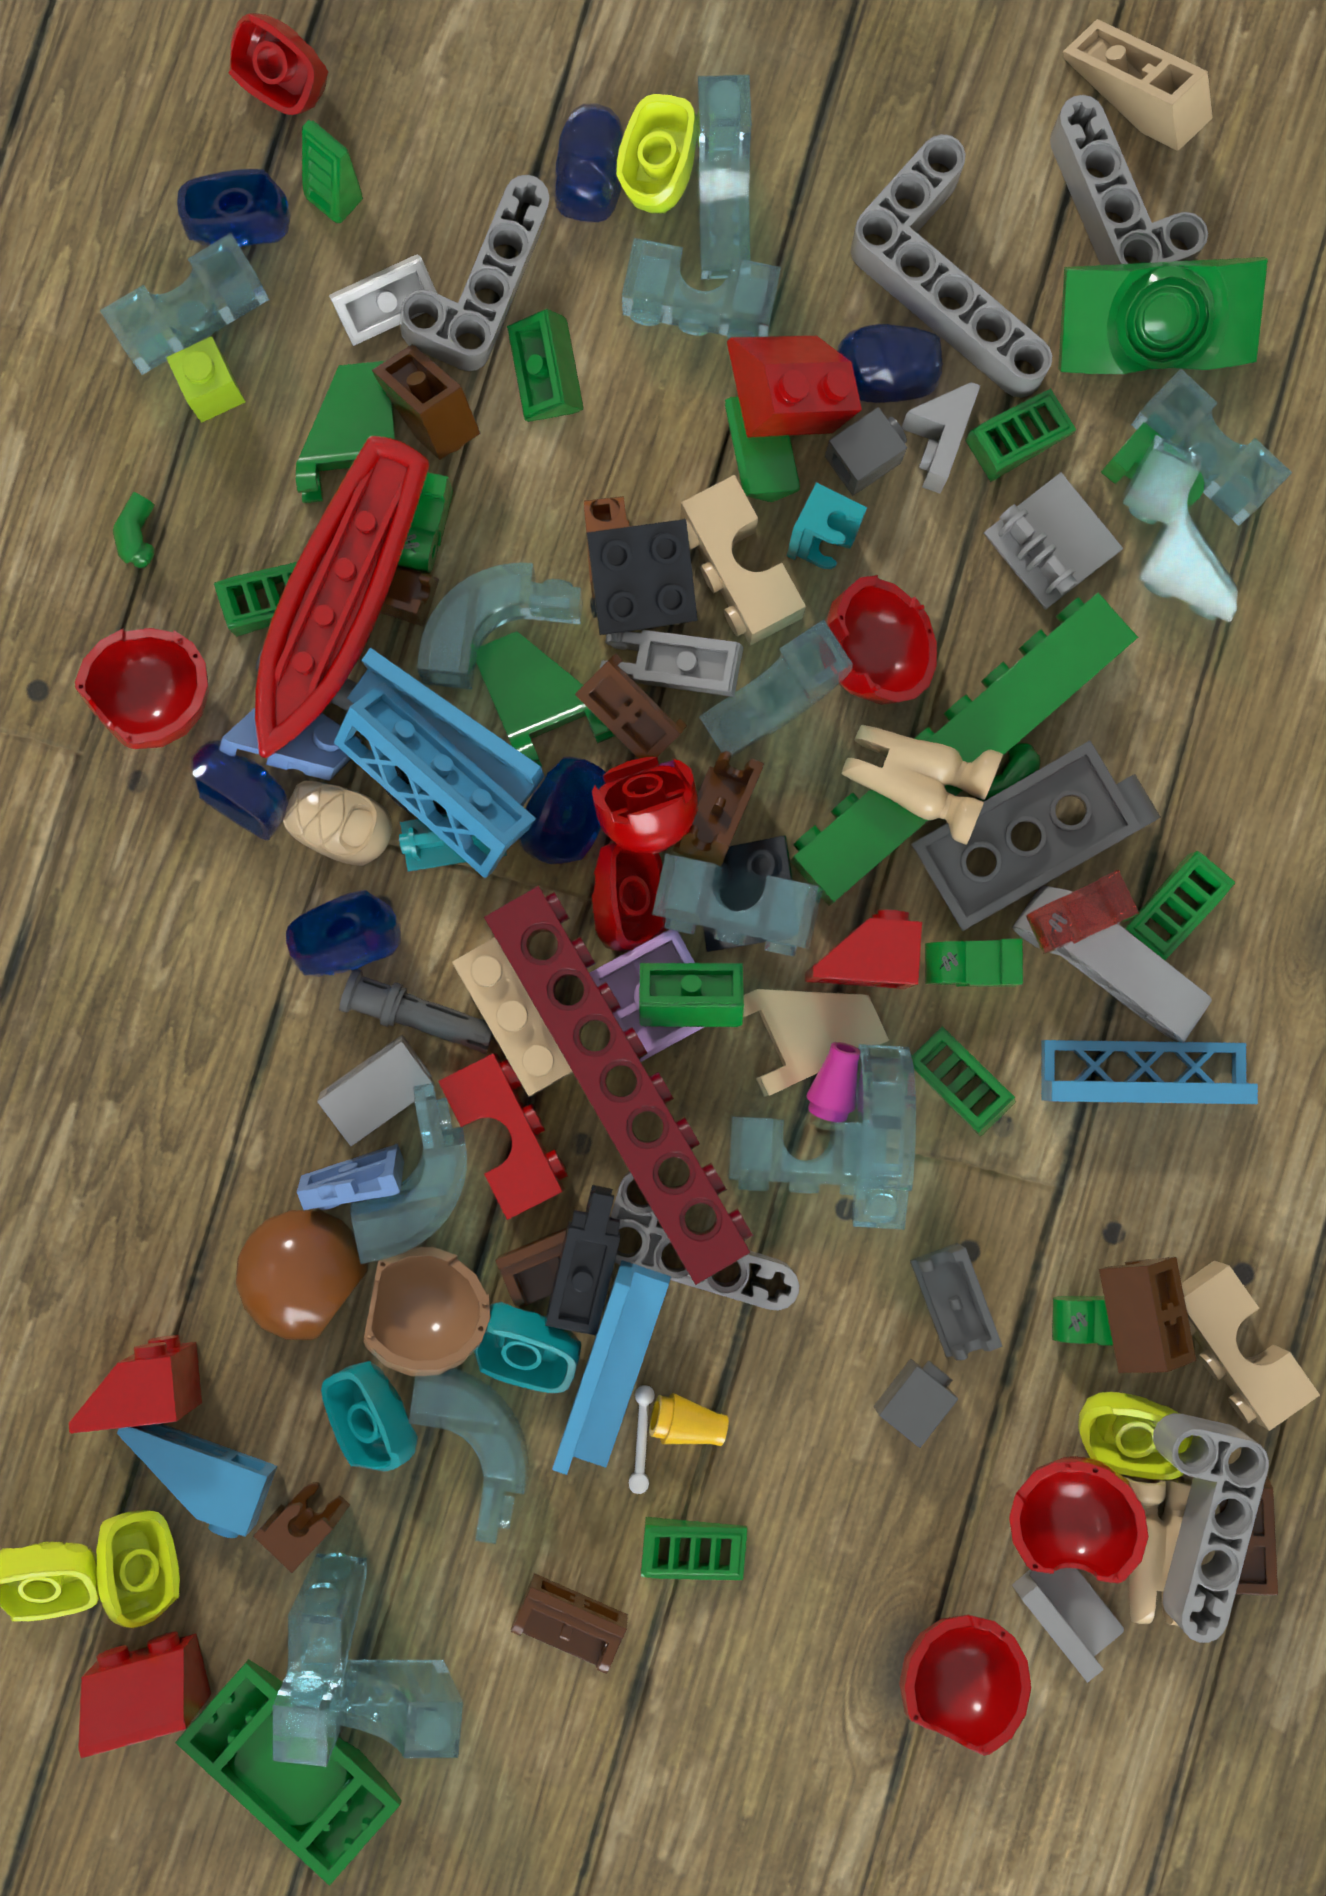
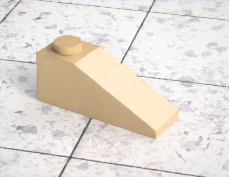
[1063,19,1213,151]

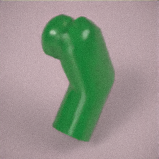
[113,492,155,569]
[976,743,1041,802]

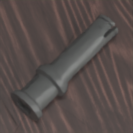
[339,968,493,1054]

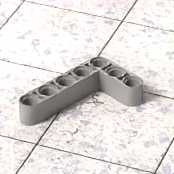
[851,134,1052,398]

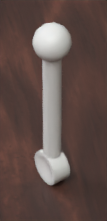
[629,1385,655,1494]

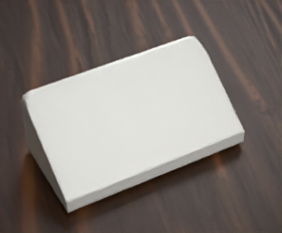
[329,254,437,346]

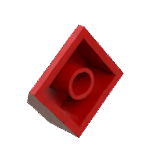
[727,335,862,437]
[805,910,922,989]
[69,1335,202,1434]
[78,1631,212,1759]

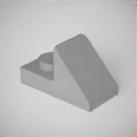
[902,382,981,493]

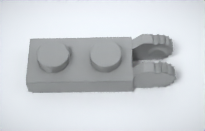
[600,630,743,697]

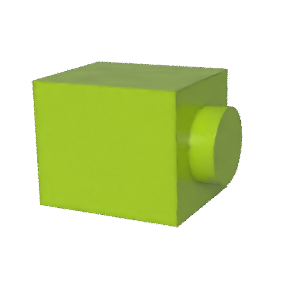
[166,336,246,423]

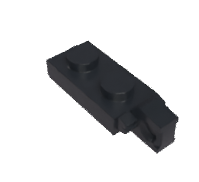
[545,1185,620,1336]

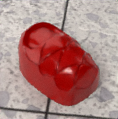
[228,13,329,115]
[592,842,669,953]

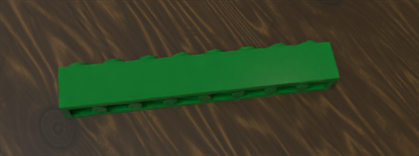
[790,592,1139,906]

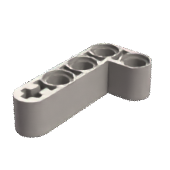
[1050,95,1208,265]
[400,175,549,371]
[1012,885,1212,1043]
[610,1171,799,1311]
[1153,1413,1269,1643]

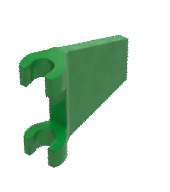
[296,360,396,503]
[471,631,616,768]

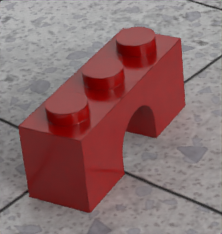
[438,1053,568,1220]

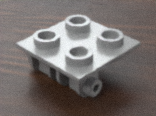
[983,472,1123,610]

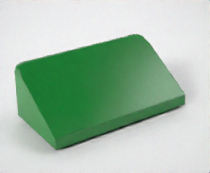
[507,309,584,422]
[725,397,800,503]
[639,963,744,1027]

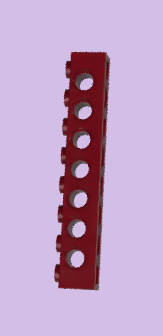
[484,886,753,1285]

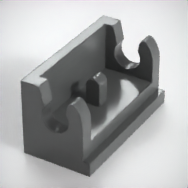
[910,1243,1003,1360]

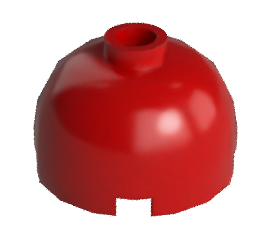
[592,757,698,854]

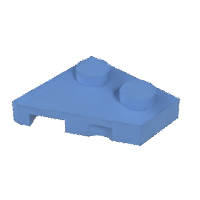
[219,708,362,781]
[297,1144,404,1210]

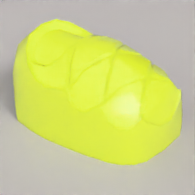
[616,94,697,213]
[1078,1392,1193,1480]
[96,1510,180,1628]
[0,1542,99,1621]

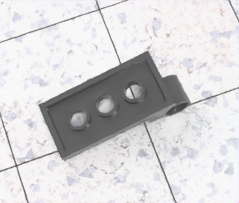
[912,741,1161,931]

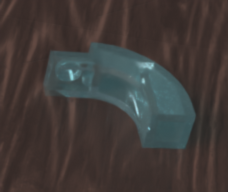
[417,563,583,689]
[699,619,853,758]
[851,1044,916,1230]
[351,1083,467,1264]
[409,1368,529,1544]

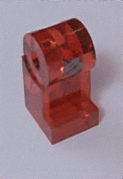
[1026,869,1139,954]

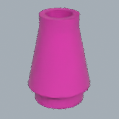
[806,1042,861,1122]

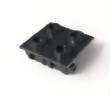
[586,519,698,635]
[694,835,801,952]

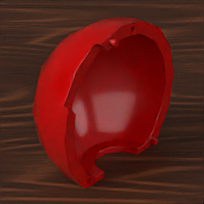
[822,575,937,705]
[75,628,209,749]
[1009,1456,1149,1584]
[899,1614,1032,1756]

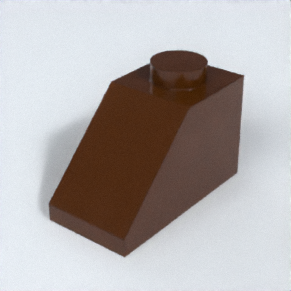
[372,344,481,460]

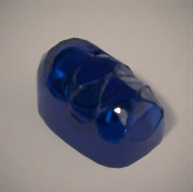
[554,103,624,222]
[177,169,291,247]
[837,324,942,403]
[191,740,288,840]
[519,756,606,864]
[286,890,401,977]

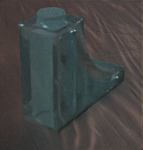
[696,75,752,279]
[283,1660,463,1758]

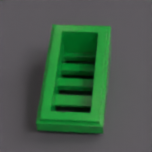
[302,119,363,223]
[965,388,1076,482]
[214,562,297,637]
[1124,851,1235,960]
[906,1026,1016,1137]
[641,1517,748,1580]

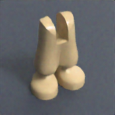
[841,725,1003,845]
[1120,1474,1193,1626]

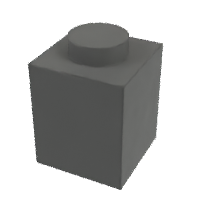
[825,407,907,496]
[873,1359,958,1448]

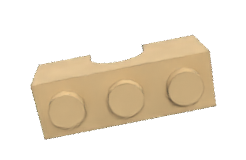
[681,475,806,646]
[452,937,573,1096]
[1182,1260,1320,1431]

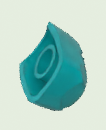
[474,1302,581,1393]
[321,1361,418,1471]

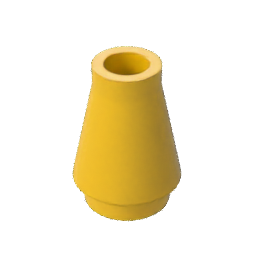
[649,1393,729,1446]

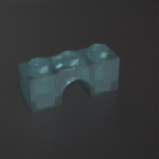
[100,233,269,375]
[622,238,781,339]
[1131,369,1292,526]
[652,854,823,957]
[727,1116,887,1196]

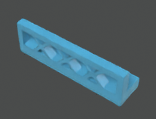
[347,648,545,806]
[334,682,536,878]
[1041,1040,1258,1104]
[552,1260,671,1475]

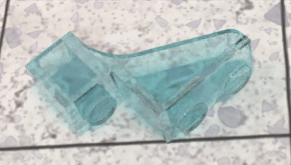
[1123,435,1238,622]
[273,1553,367,1767]

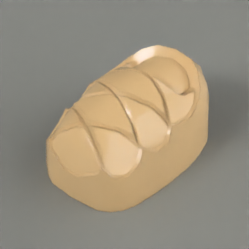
[283,781,392,866]

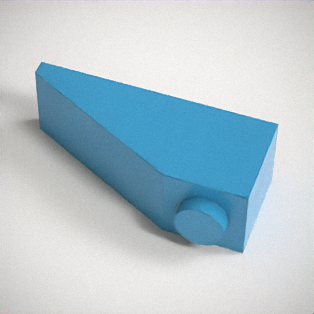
[117,1424,277,1538]

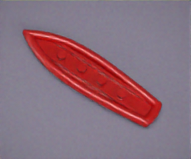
[255,436,430,758]

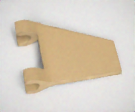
[743,989,889,1097]

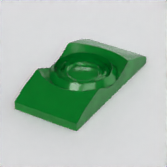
[1058,257,1268,374]
[175,1659,402,1886]

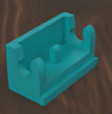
[786,482,867,569]

